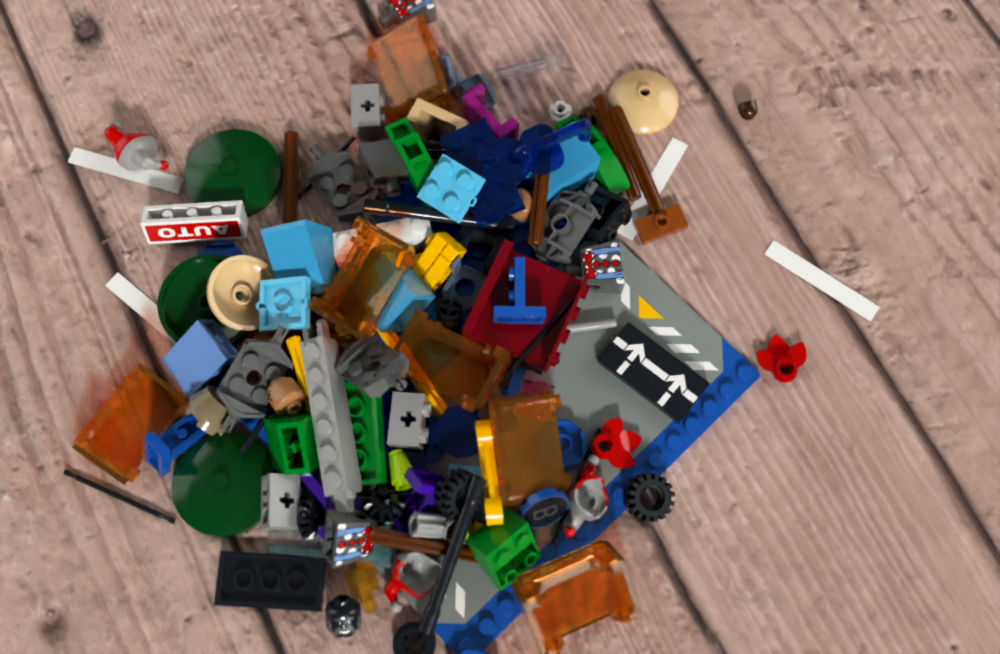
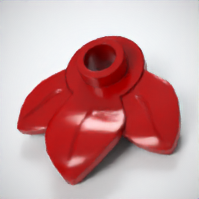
[756,334,807,383]
[591,418,642,469]

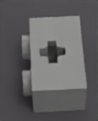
[350,83,386,138]
[387,391,431,451]
[260,473,303,531]

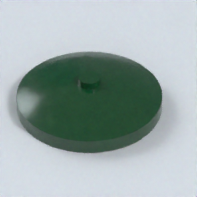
[184,129,282,218]
[157,254,250,346]
[172,433,277,538]

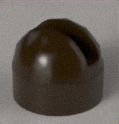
[737,100,758,120]
[579,106,598,126]

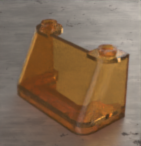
[367,14,451,122]
[307,216,416,339]
[393,308,513,413]
[70,363,189,485]
[488,388,572,507]
[511,540,642,654]

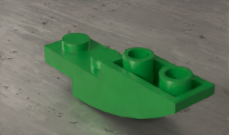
[555,114,630,194]
[384,117,435,209]

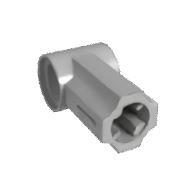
[408,512,457,542]

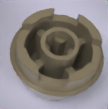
[184,385,229,436]

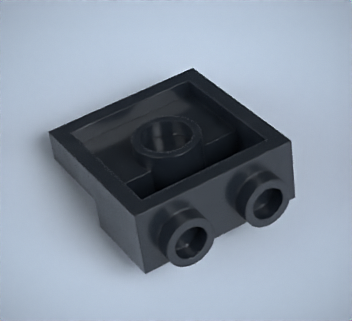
[562,186,632,245]

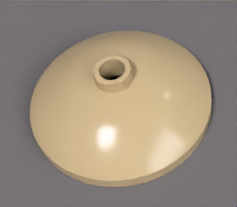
[608,70,678,135]
[206,255,276,332]

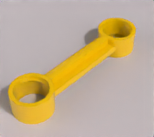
[475,419,503,526]

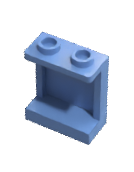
[161,319,238,399]

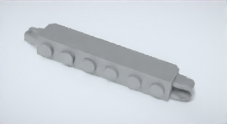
[300,318,363,514]

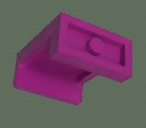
[463,83,519,150]

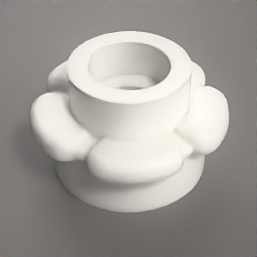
[549,101,572,123]

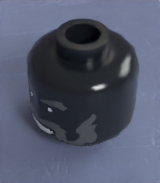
[325,594,361,638]

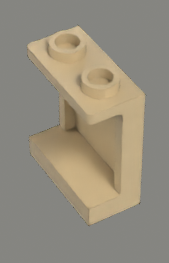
[407,98,480,150]

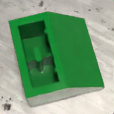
[263,413,320,475]
[467,507,541,591]

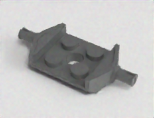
[307,144,380,226]
[531,179,601,265]
[216,325,294,433]
[334,332,410,398]

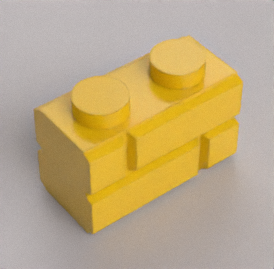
[411,232,467,291]

